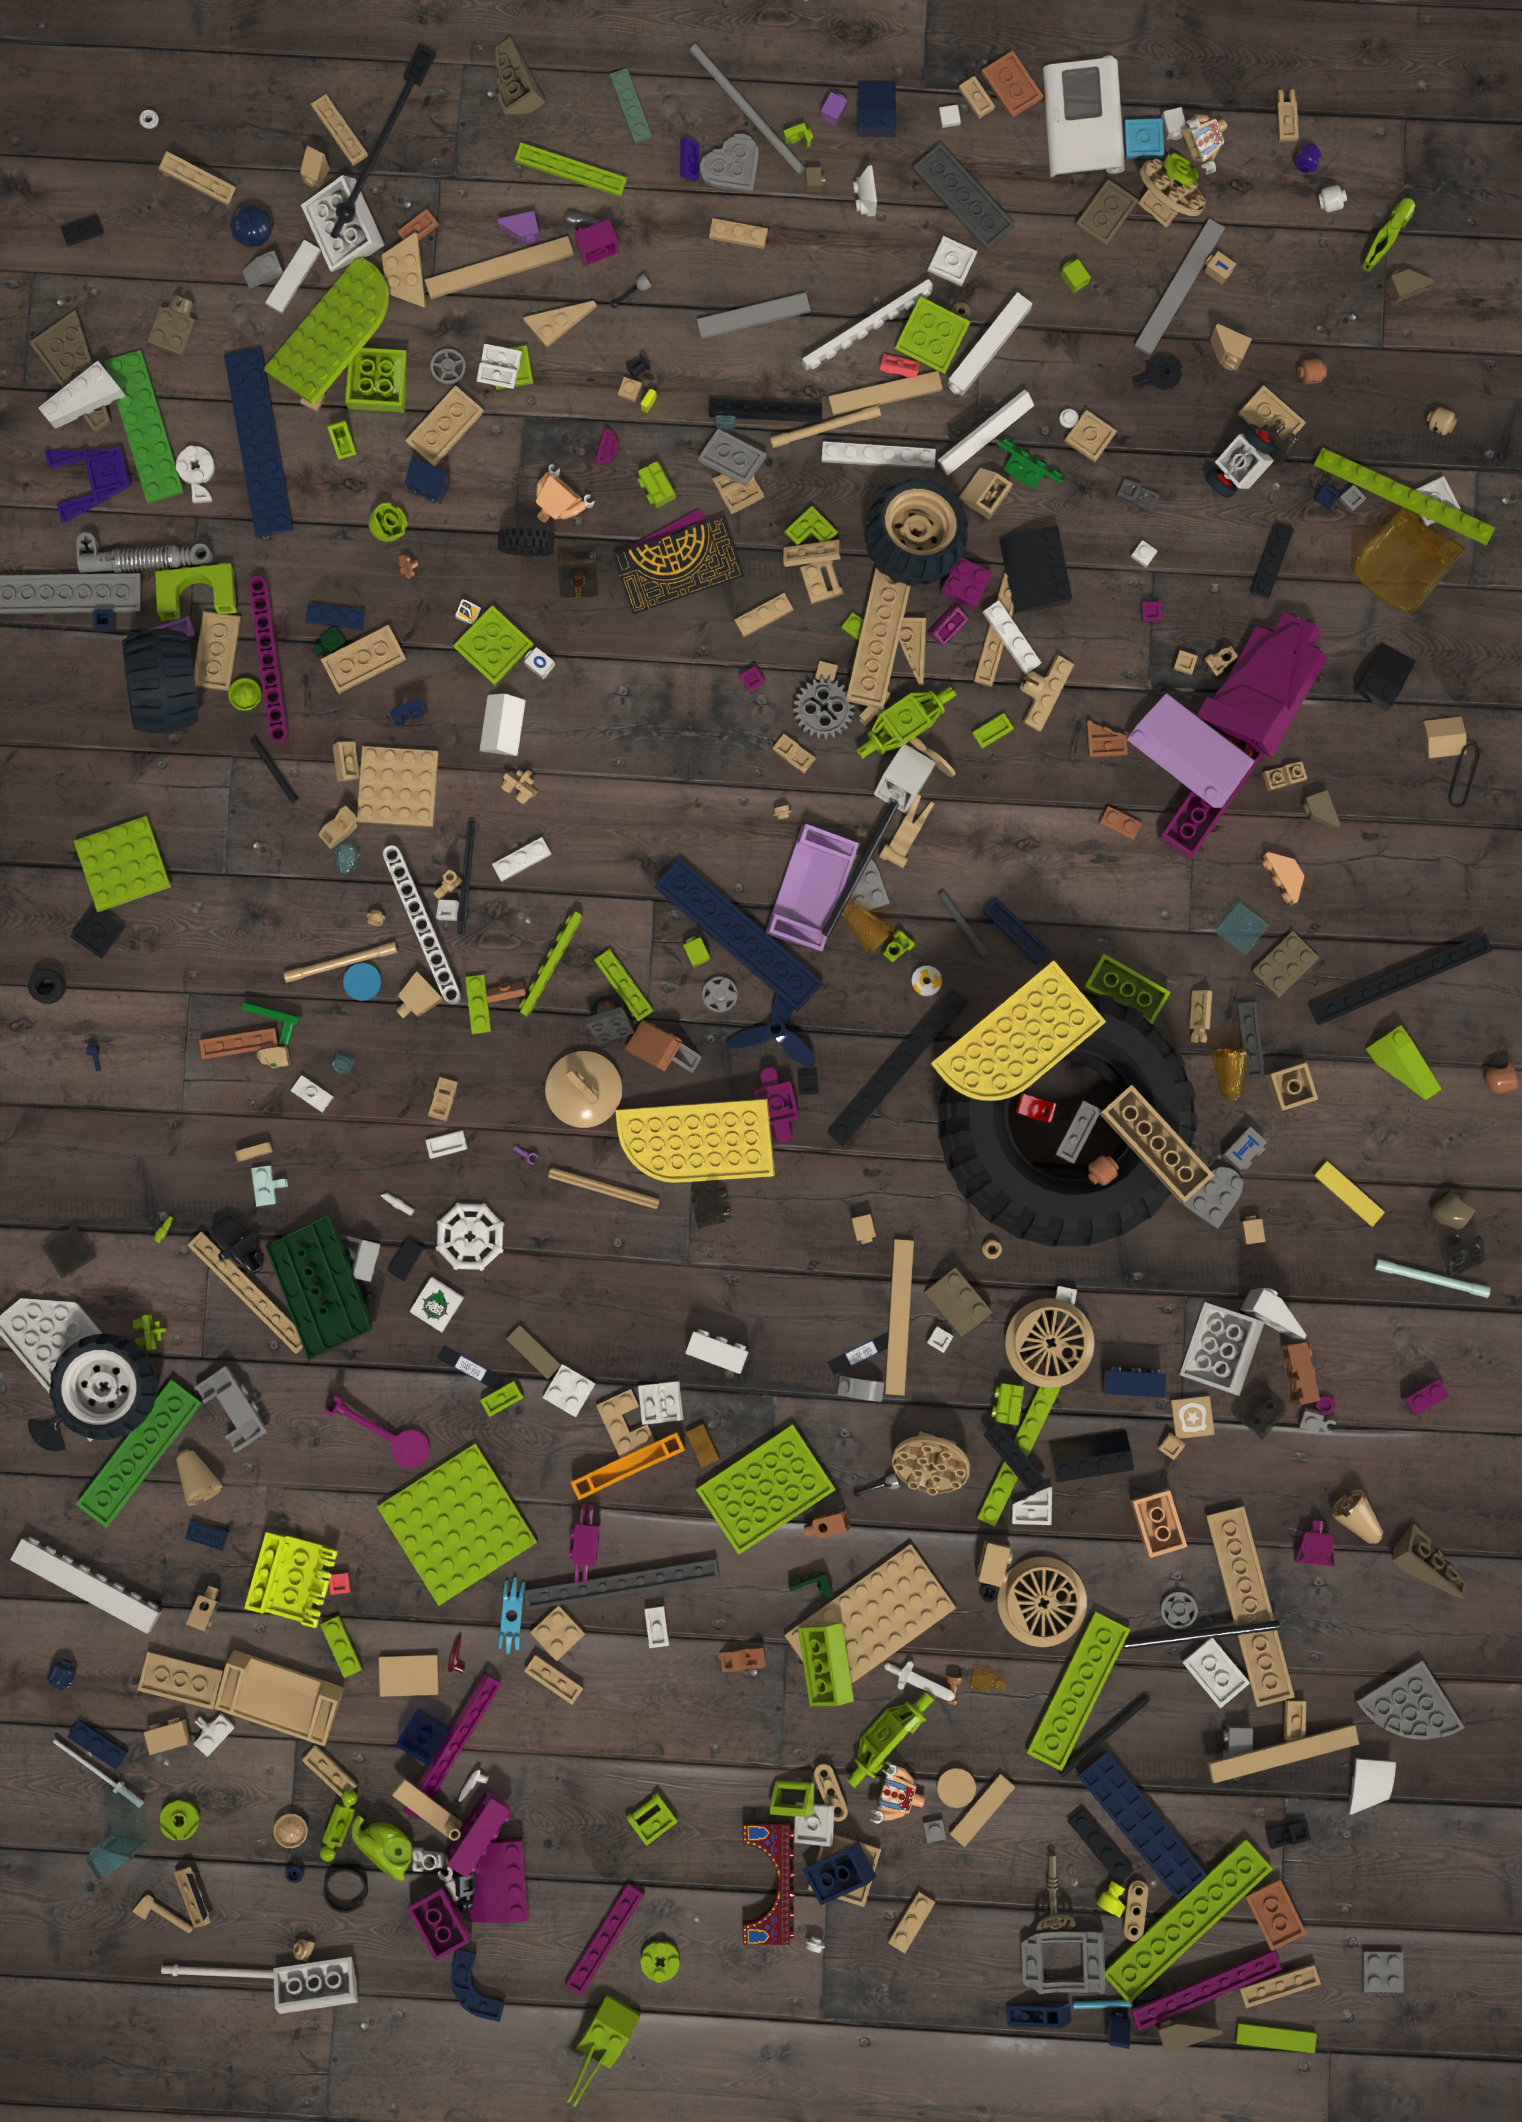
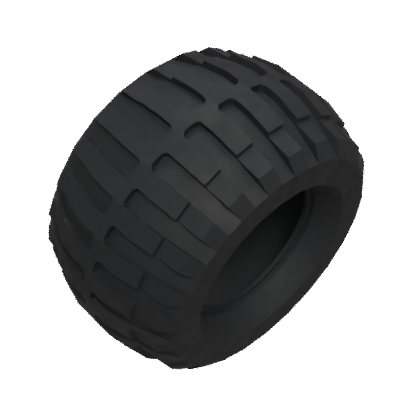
[937,989,1197,1247]

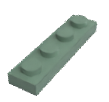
[610,68,652,145]

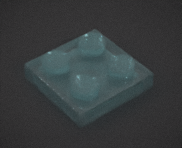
[1215,902,1269,956]

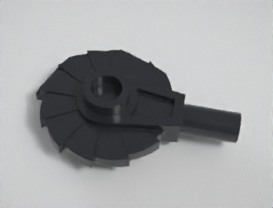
[1133,356,1183,390]

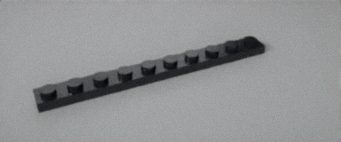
[1309,933,1493,1026]
[828,988,967,1146]

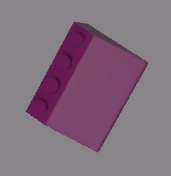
[470,1837,529,1923]

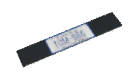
[828,1332,889,1375]
[437,1346,504,1391]

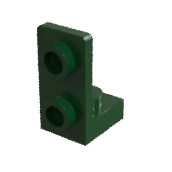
[789,1571,833,1599]

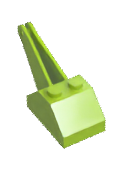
[566,1994,640,2107]

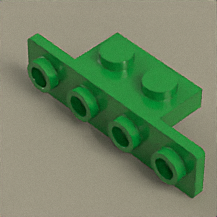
[997,438,1066,490]

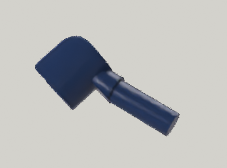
[86,1045,101,1072]

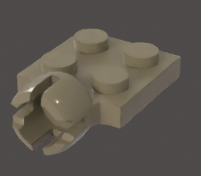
[147,295,197,356]

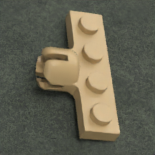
[1020,655,1074,732]

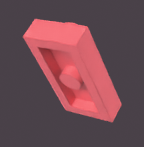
[880,354,920,378]

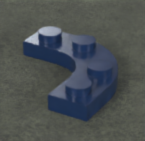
[451,1948,505,2022]

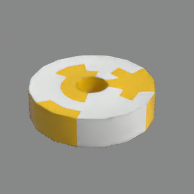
[911,965,942,996]

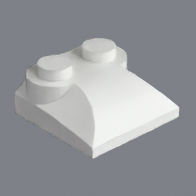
[853,165,877,217]

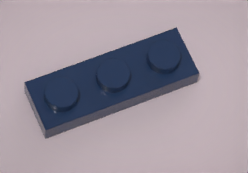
[305,603,365,630]
[68,1720,129,1770]

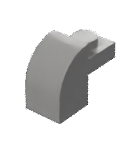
[837,1376,884,1402]

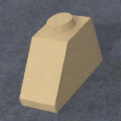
[300,146,330,188]

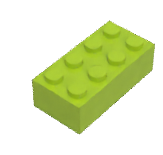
[1083,954,1171,1024]

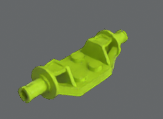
[856,686,956,759]
[846,1692,934,1788]

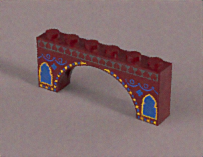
[743,1821,794,1945]

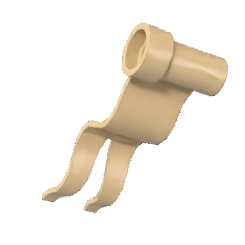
[879,794,935,869]

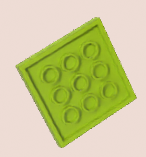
[74,816,171,912]

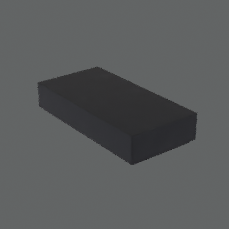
[388,1238,425,1281]

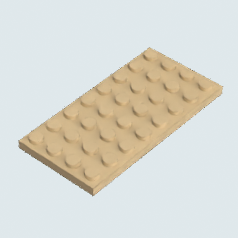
[784,1543,956,1684]

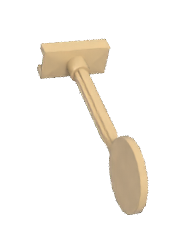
[859,691,956,778]

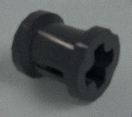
[626,355,651,380]
[979,1583,998,1602]

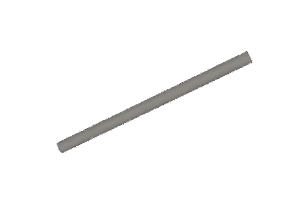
[689,44,805,175]

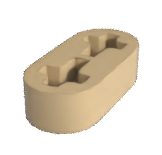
[235,1142,273,1162]

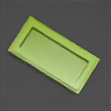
[972,713,1014,749]

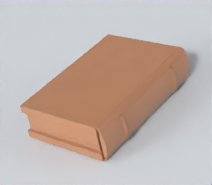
[625,1020,682,1072]

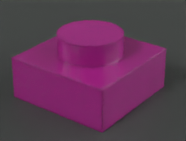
[1141,602,1162,623]
[739,666,765,693]

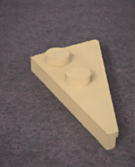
[523,301,597,348]
[899,618,927,685]

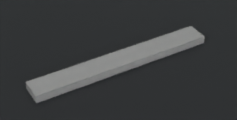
[1134,219,1225,356]

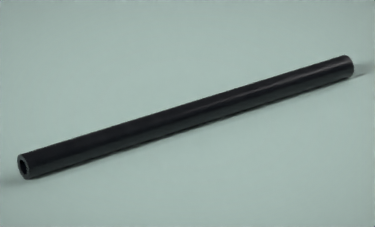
[821,801,899,937]
[1124,1620,1280,1649]

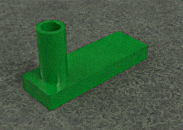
[241,1002,302,1045]

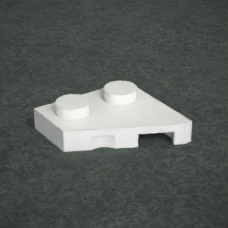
[1012,1487,1052,1525]

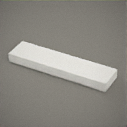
[265,240,321,314]

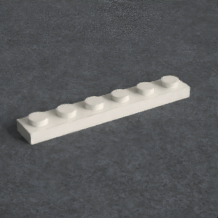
[822,442,936,469]

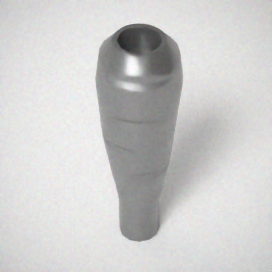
[564,211,599,228]

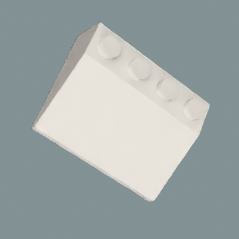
[301,175,384,272]
[1240,1288,1307,1339]
[1180,1302,1264,1396]

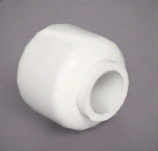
[1319,185,1347,213]

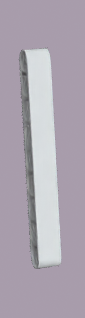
[383,845,461,1004]

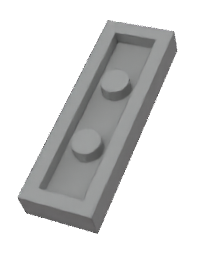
[1055,1101,1101,1164]

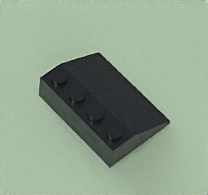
[999,525,1072,614]

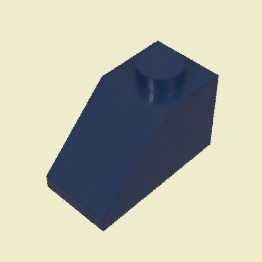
[1105,2010,1131,2049]

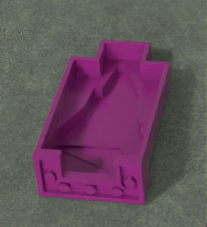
[1197,613,1327,757]

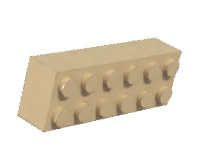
[1099,1085,1214,1203]

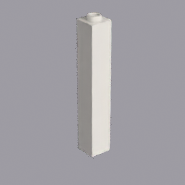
[948,292,1032,396]

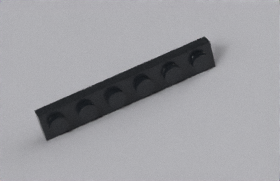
[709,398,823,423]

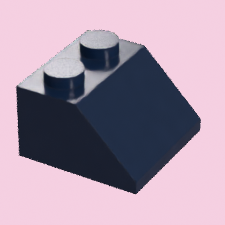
[405,457,451,504]

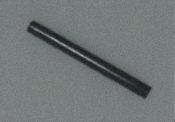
[250,737,298,804]

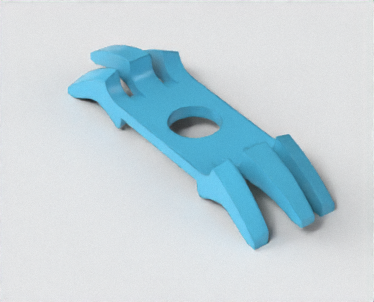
[498,1577,526,1654]

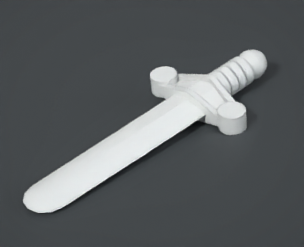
[884,1661,954,1701]

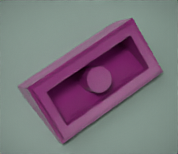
[927,604,969,646]

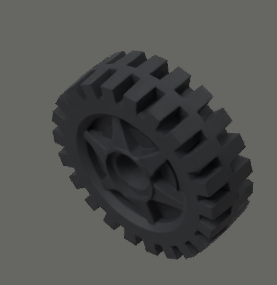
[498,528,554,556]

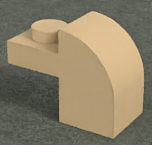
[319,806,358,849]

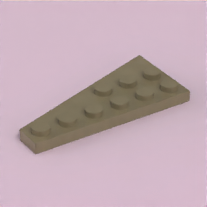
[29,310,111,433]

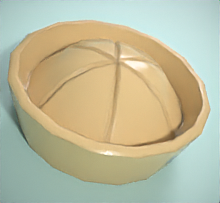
[273,1814,308,1848]

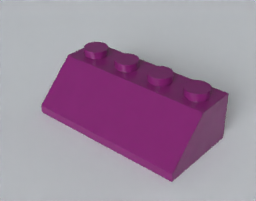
[444,1787,511,1878]

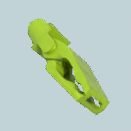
[1362,198,1415,272]

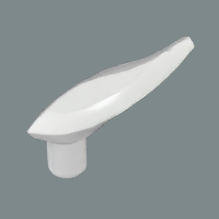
[458,1770,488,1802]

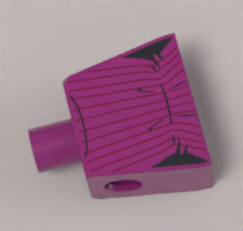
[1294,1520,1335,1567]

